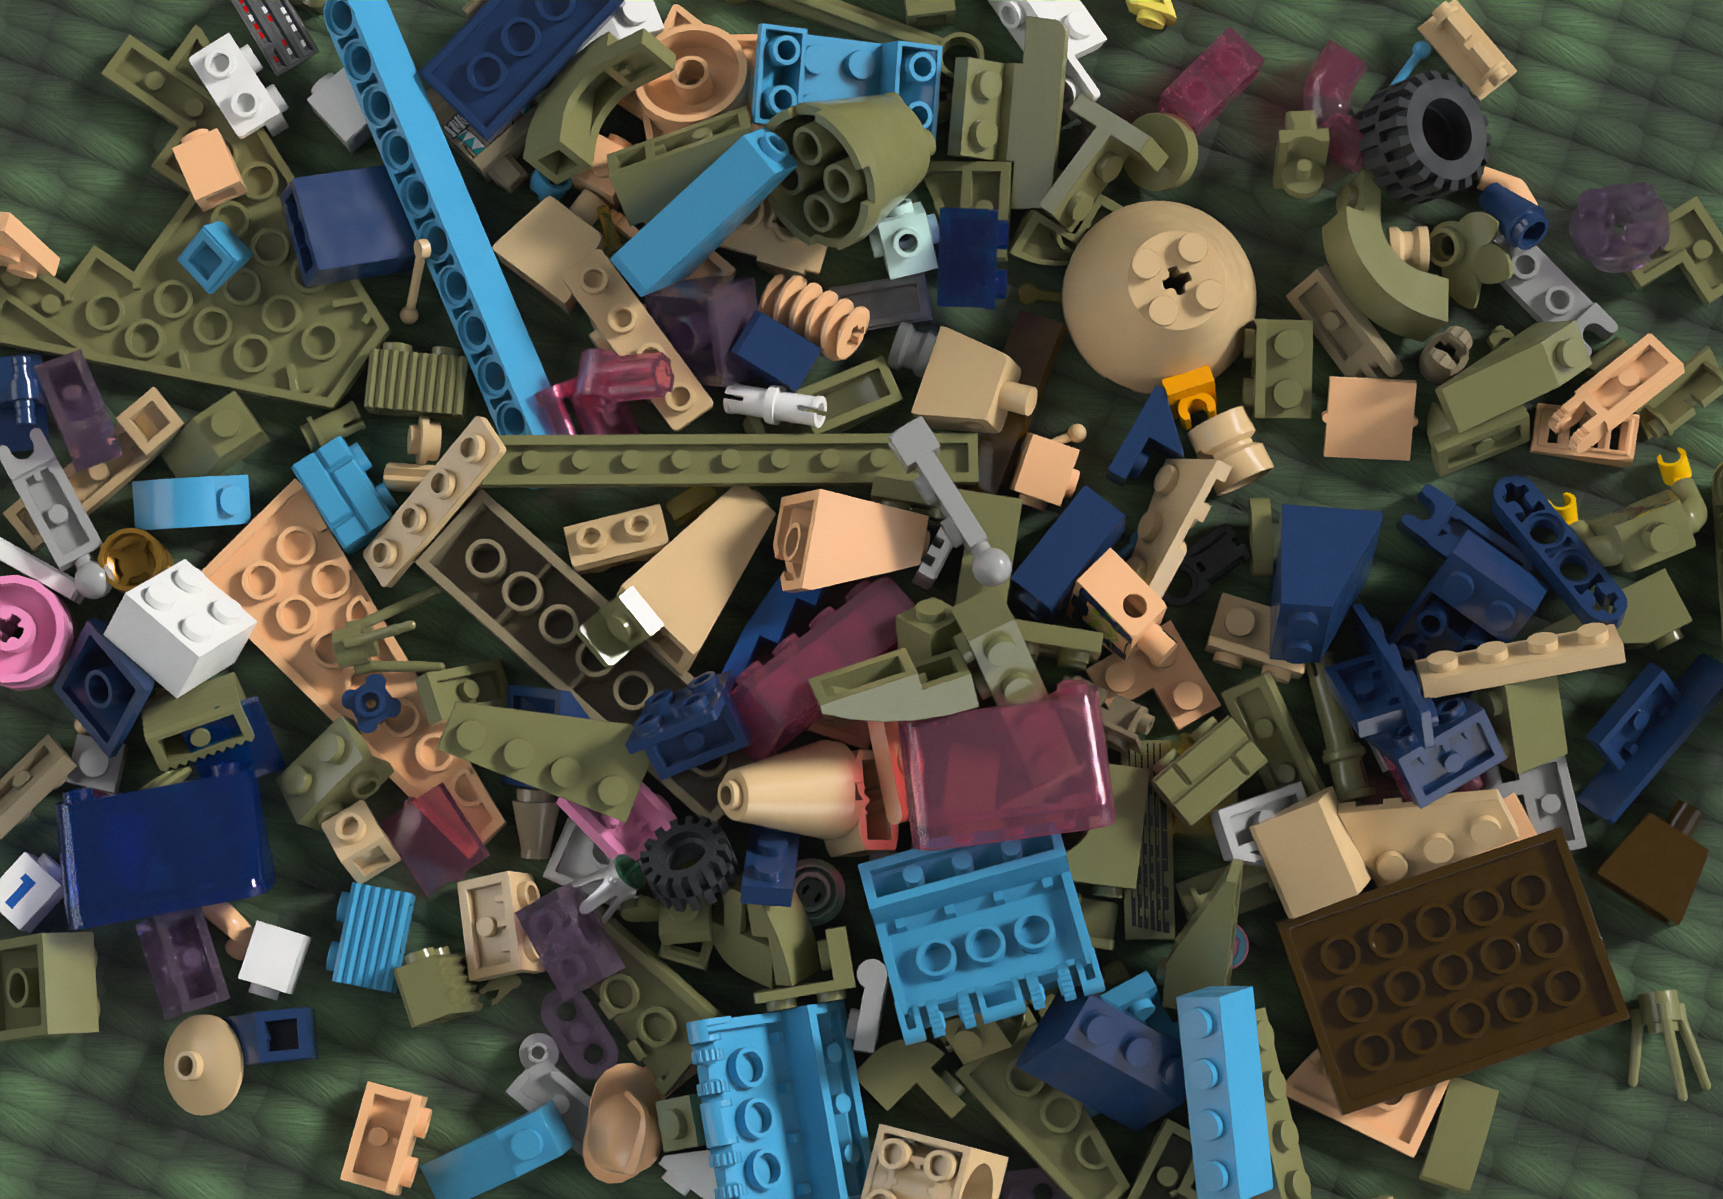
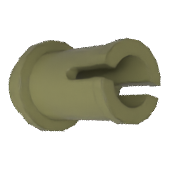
[300,400,366,453]

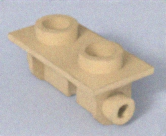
[1417,0,1517,101]

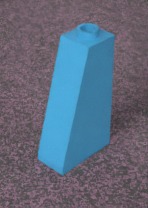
[610,127,799,297]

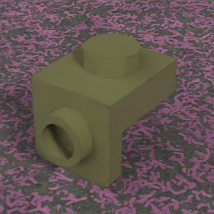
[944,1013,1025,1064]

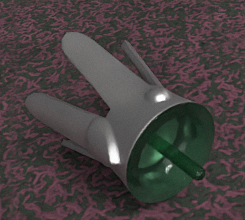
[571,854,645,924]

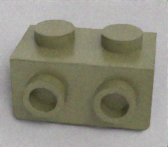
[276,715,394,833]

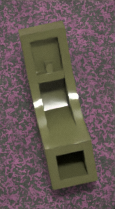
[523,28,676,185]
[1322,169,1449,342]

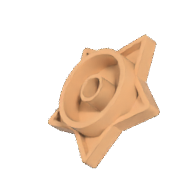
[617,4,764,140]

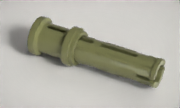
[1304,651,1377,803]

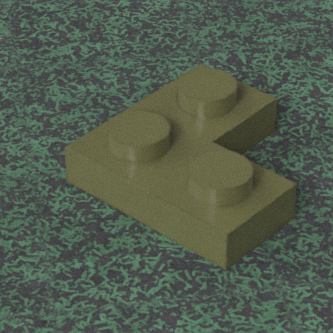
[1611,196,1723,307]

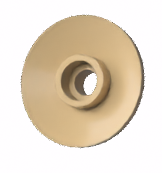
[164,1014,244,1116]

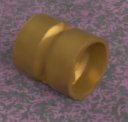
[98,528,174,595]

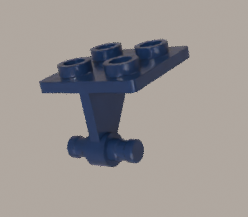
[0,353,50,454]

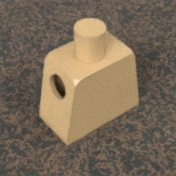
[492,188,608,314]
[911,326,1038,434]

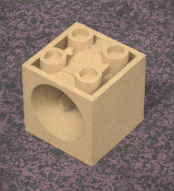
[860,1124,1009,1199]

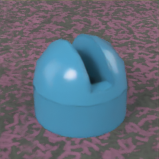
[529,169,573,201]

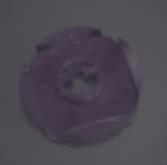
[1569,183,1671,273]

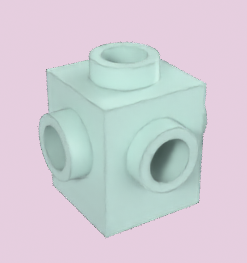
[868,198,941,280]

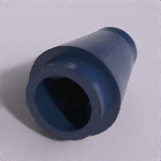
[1479,183,1549,250]

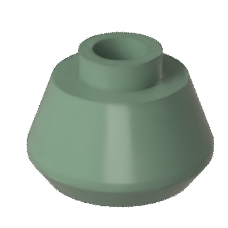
[794,858,846,927]

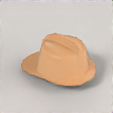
[582,1063,663,1184]

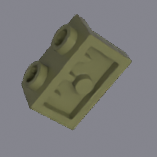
[1242,319,1313,419]

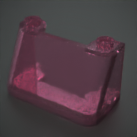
[897,679,1117,851]

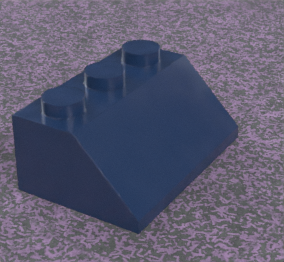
[1015,985,1187,1132]

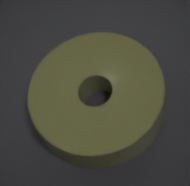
[1123,112,1198,191]
[1248,497,1273,577]

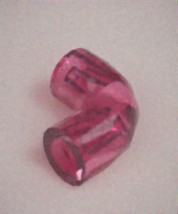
[1303,39,1369,174]

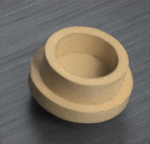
[407,416,442,465]

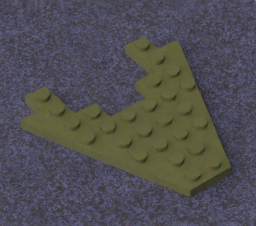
[0,25,391,411]

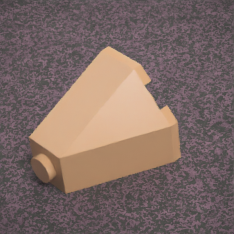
[773,489,930,593]

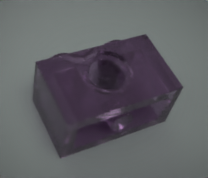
[34,349,123,473]
[515,880,626,1001]
[135,903,230,1021]

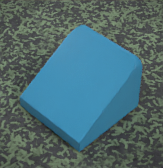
[177,221,253,294]

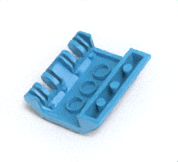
[858,810,1106,1046]
[686,1000,871,1199]

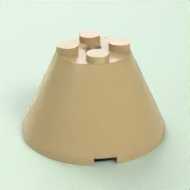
[1062,201,1257,395]

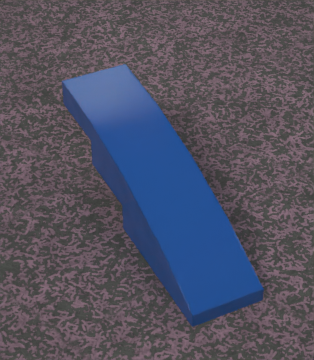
[722,569,828,687]

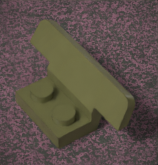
[947,16,1069,210]

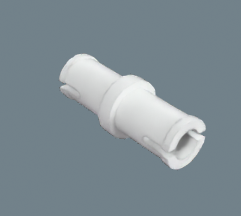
[723,382,827,428]

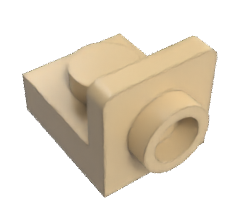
[322,800,402,884]

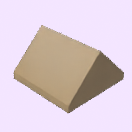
[1249,786,1372,919]

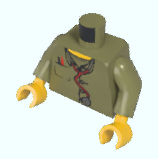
[1548,447,1708,572]

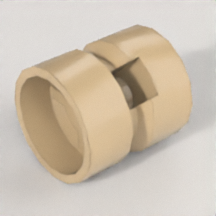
[1187,406,1274,496]

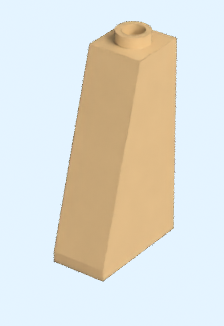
[616,486,776,675]

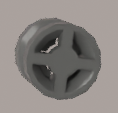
[887,322,938,379]

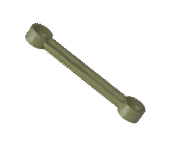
[721,0,985,86]

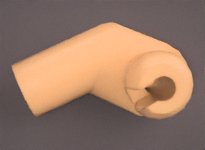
[197,892,254,961]

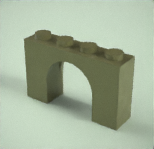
[935,743,1150,899]

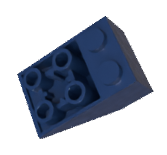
[1386,529,1549,698]

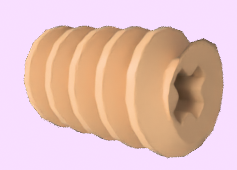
[758,274,870,361]

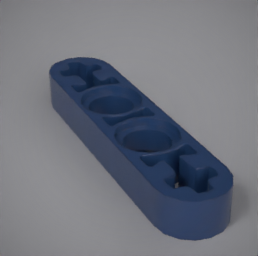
[1491,475,1627,629]

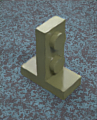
[1039,93,1169,233]

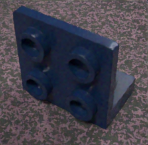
[1364,689,1507,809]

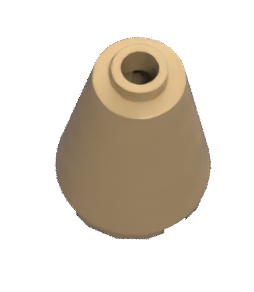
[717,740,863,840]

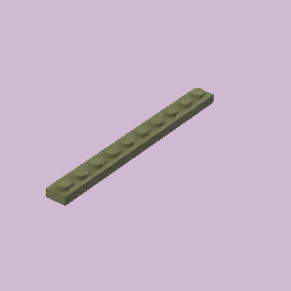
[481,433,979,488]

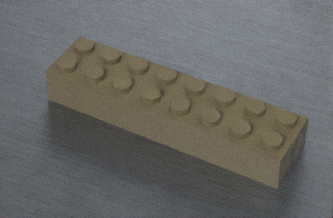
[415,489,779,825]

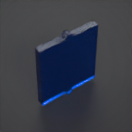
[182,696,286,794]

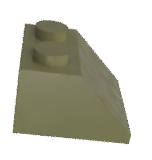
[0,932,101,1042]

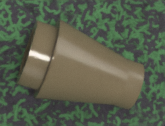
[512,787,560,859]

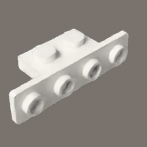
[988,0,1107,120]

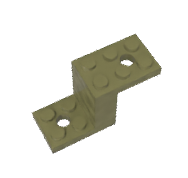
[871,476,1104,671]

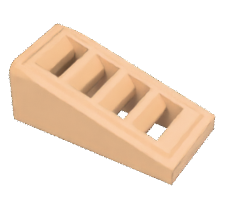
[1529,403,1640,468]

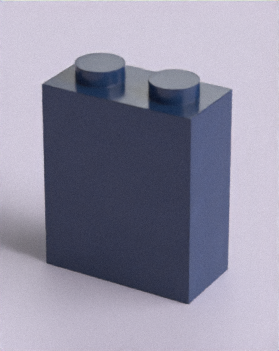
[280,165,417,287]
[1010,485,1126,625]

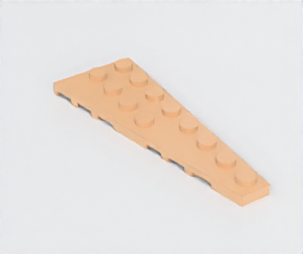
[202,479,507,858]

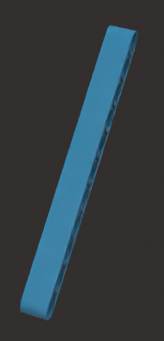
[324,0,571,490]

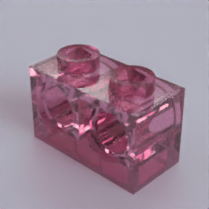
[1157,26,1265,137]

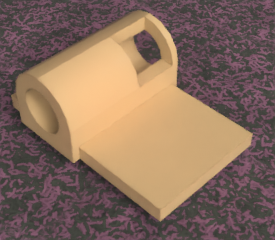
[719,197,828,279]

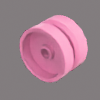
[0,575,78,691]

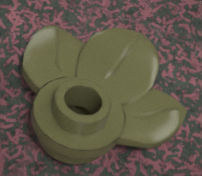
[1429,212,1513,309]

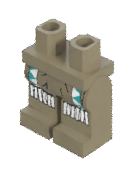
[426,87,539,194]

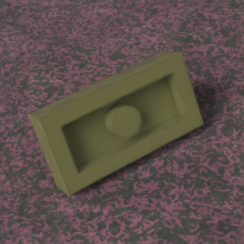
[1426,402,1530,477]

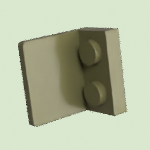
[753,924,856,1011]

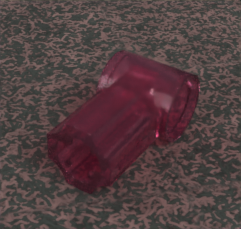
[573,349,675,413]

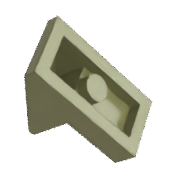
[415,659,509,726]

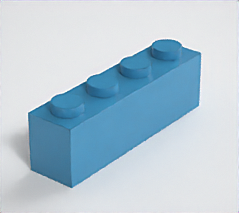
[1176,986,1274,1199]

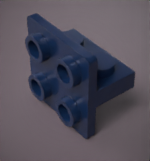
[625,670,753,780]

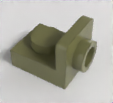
[576,586,664,668]

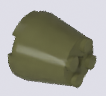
[765,92,936,250]

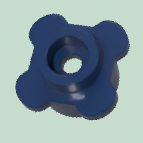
[342,674,401,733]

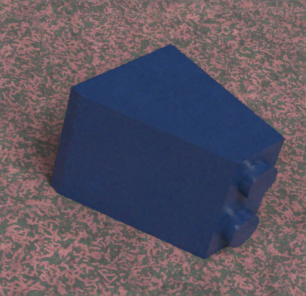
[1270,504,1383,664]

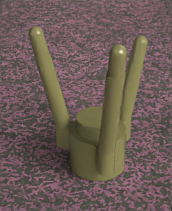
[331,585,445,675]
[1628,990,1711,1102]

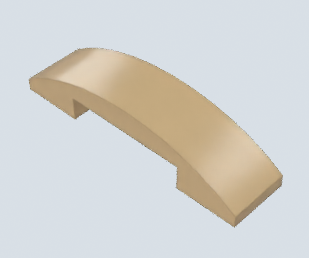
[3,387,186,551]

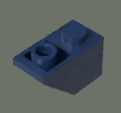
[221,1007,319,1067]

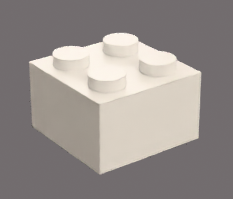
[103,559,258,698]

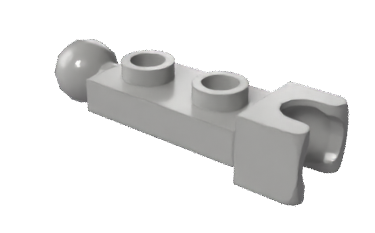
[1494,231,1618,357]
[888,416,1012,587]
[0,428,114,599]

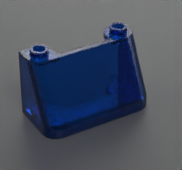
[54,760,277,930]

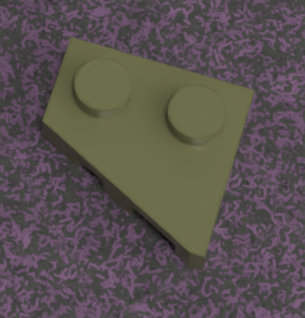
[924,161,1014,262]

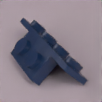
[1324,603,1439,749]
[1577,654,1723,824]

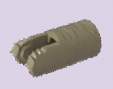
[1419,326,1473,385]

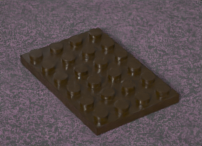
[1274,826,1630,1116]

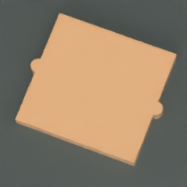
[1321,376,1418,461]

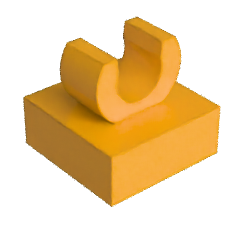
[1162,365,1217,430]

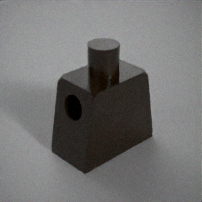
[1589,800,1709,928]

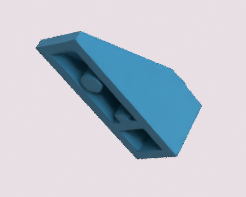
[420,1100,575,1199]

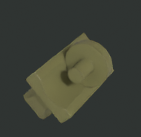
[1272,110,1329,199]

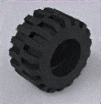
[1358,71,1491,205]

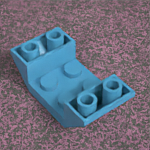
[751,23,943,142]

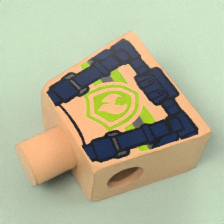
[1066,548,1178,665]

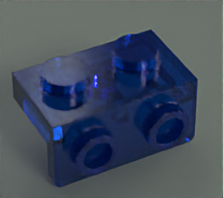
[937,207,1009,310]

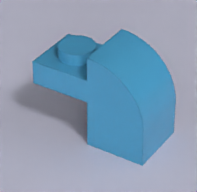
[132,475,251,530]

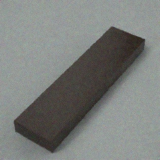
[955,310,1067,496]

